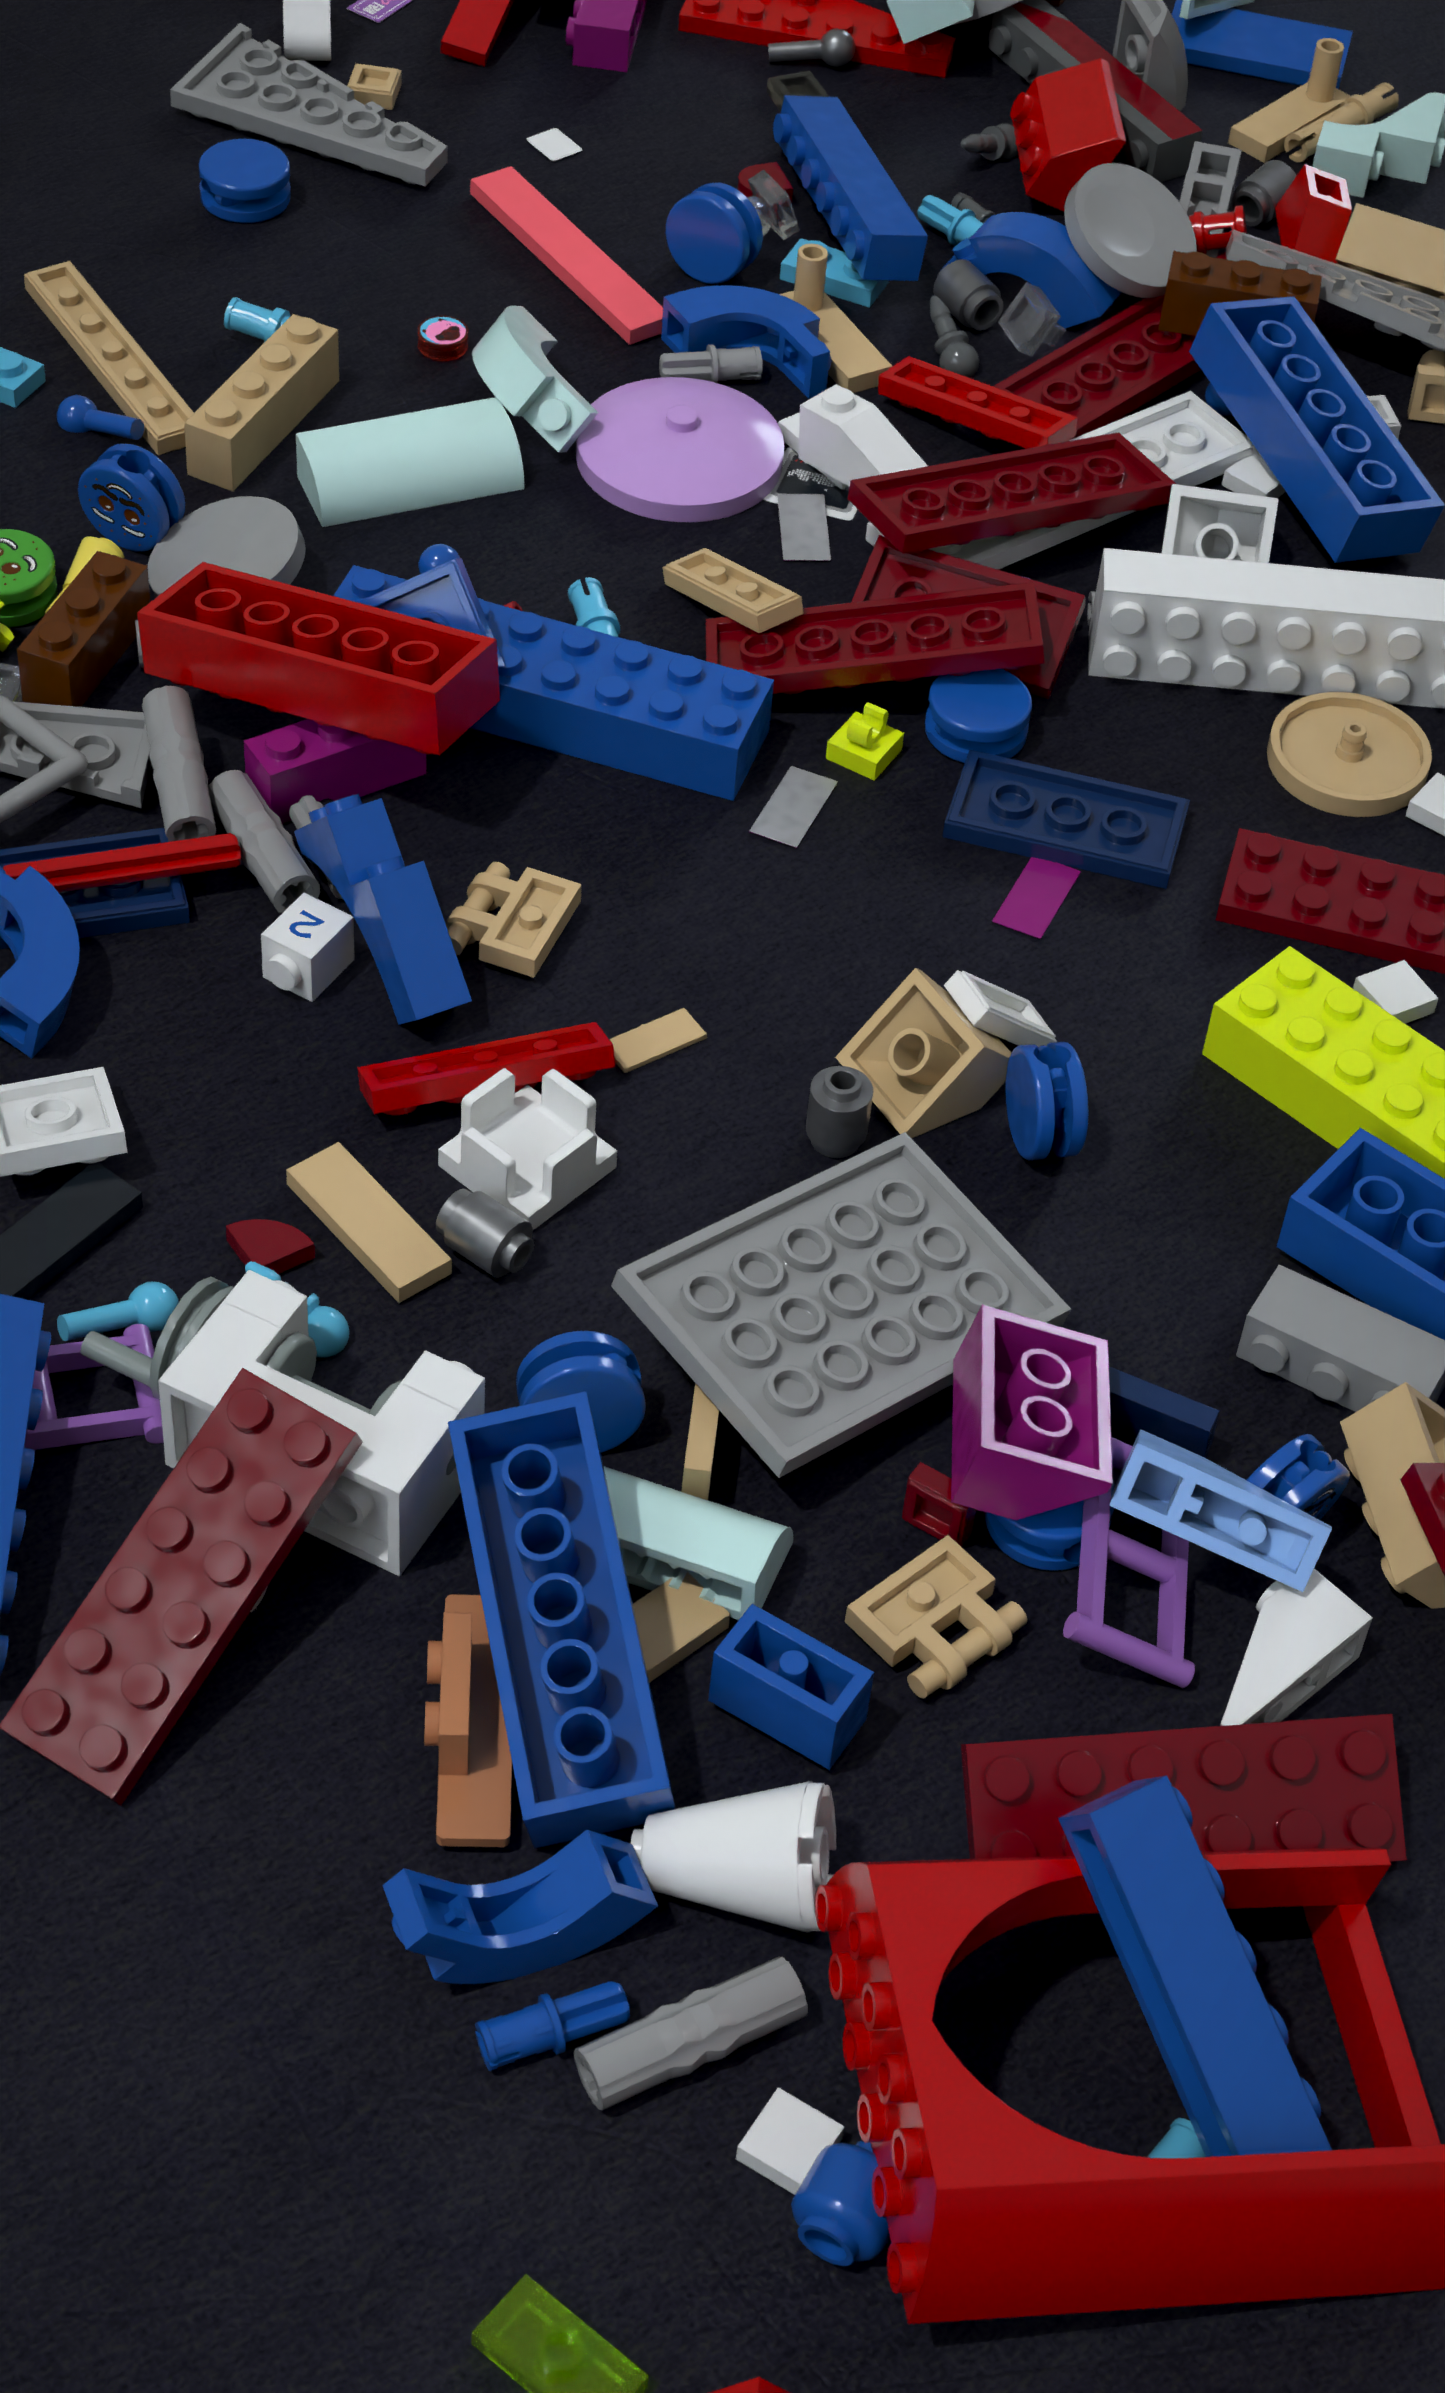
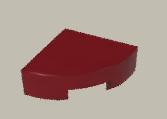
[226,1219,315,1274]

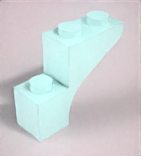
[1312,92,1445,198]

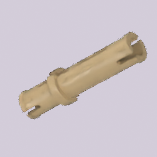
[1284,83,1399,162]

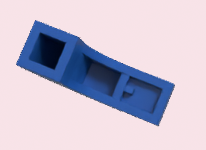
[940,212,1121,330]
[661,285,831,399]
[0,866,80,1059]
[382,1829,658,1984]

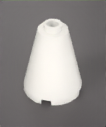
[630,1781,836,1933]

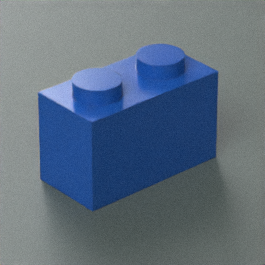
[708,1604,874,1770]

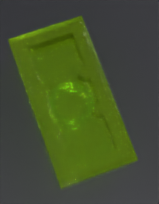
[471,2274,649,2393]

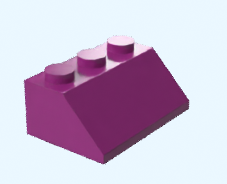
[951,1304,1113,1520]

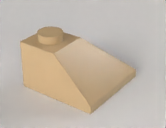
[835,968,1011,1138]

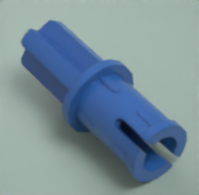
[475,1981,630,2071]

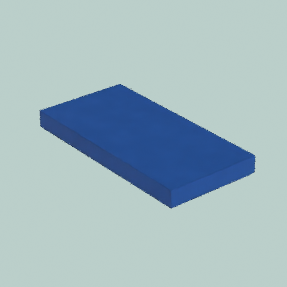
[1172,0,1353,89]

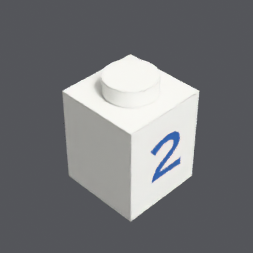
[261,893,354,1002]

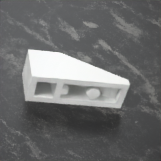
[798,384,928,486]
[1220,1569,1372,1726]

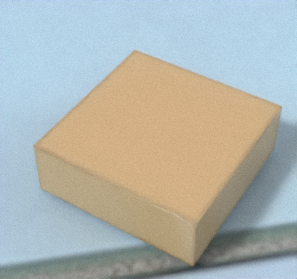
[347,64,402,110]

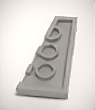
[0,701,152,808]

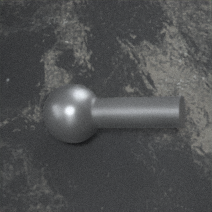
[768,29,855,67]

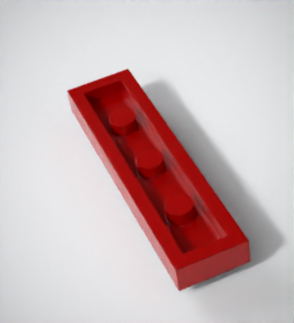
[878,356,1077,449]
[357,1022,615,1115]

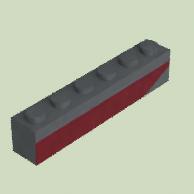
[988,0,1203,183]

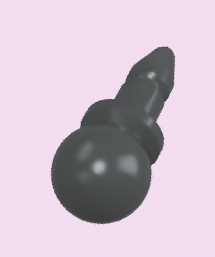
[960,123,1019,160]
[930,296,979,378]

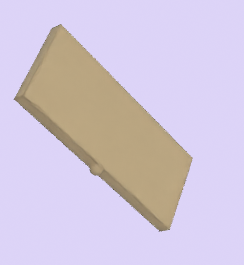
[609,1008,707,1073]

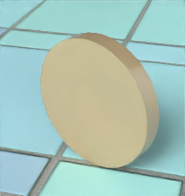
[1267,692,1432,817]

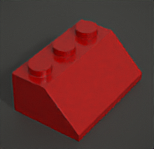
[1010,58,1126,212]

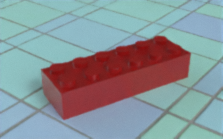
[137,562,500,756]

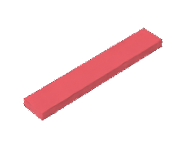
[470,166,663,345]

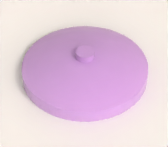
[576,377,784,522]

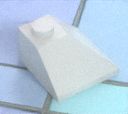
[1161,484,1279,563]

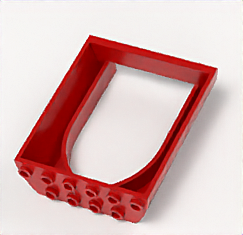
[815,1848,1445,2324]

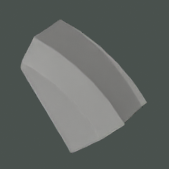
[1113,0,1188,111]

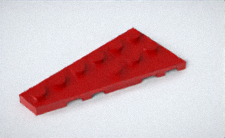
[678,0,955,78]

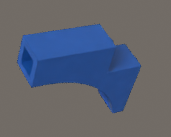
[294,794,472,1025]

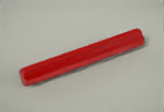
[3,833,241,893]

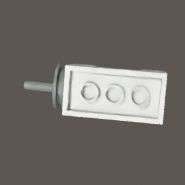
[80,1270,485,1576]

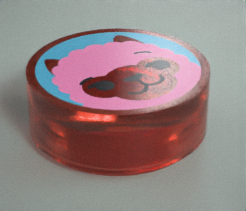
[418,316,468,361]

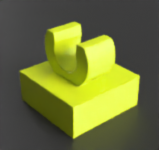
[826,702,904,780]

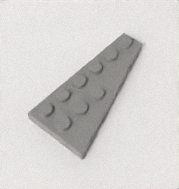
[170,23,447,186]
[1226,229,1445,352]

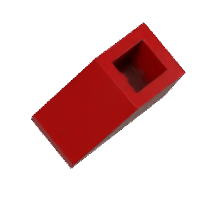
[1275,164,1352,264]

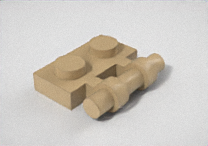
[445,862,582,978]
[845,1535,1027,1699]

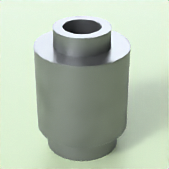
[1232,160,1296,226]
[933,259,1003,330]
[806,1066,873,1158]
[436,1188,534,1278]

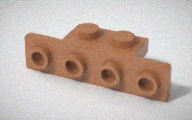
[424,1594,512,1847]

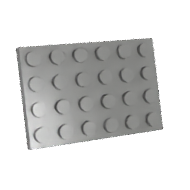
[611,1132,1071,1478]

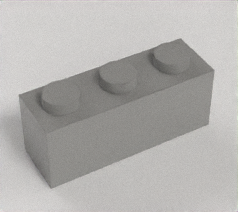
[1236,1265,1445,1412]

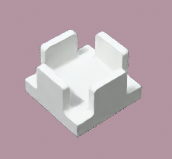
[438,1068,617,1230]

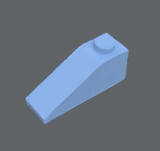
[1109,1429,1332,1592]

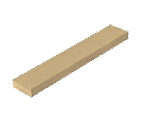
[24,261,194,455]

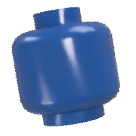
[791,2141,890,2266]

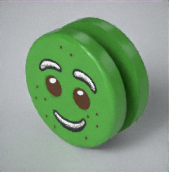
[0,529,58,628]

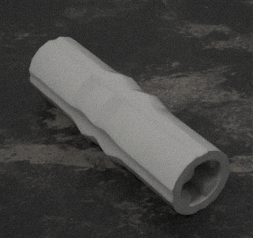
[142,686,216,842]
[208,770,320,913]
[574,1956,808,2110]

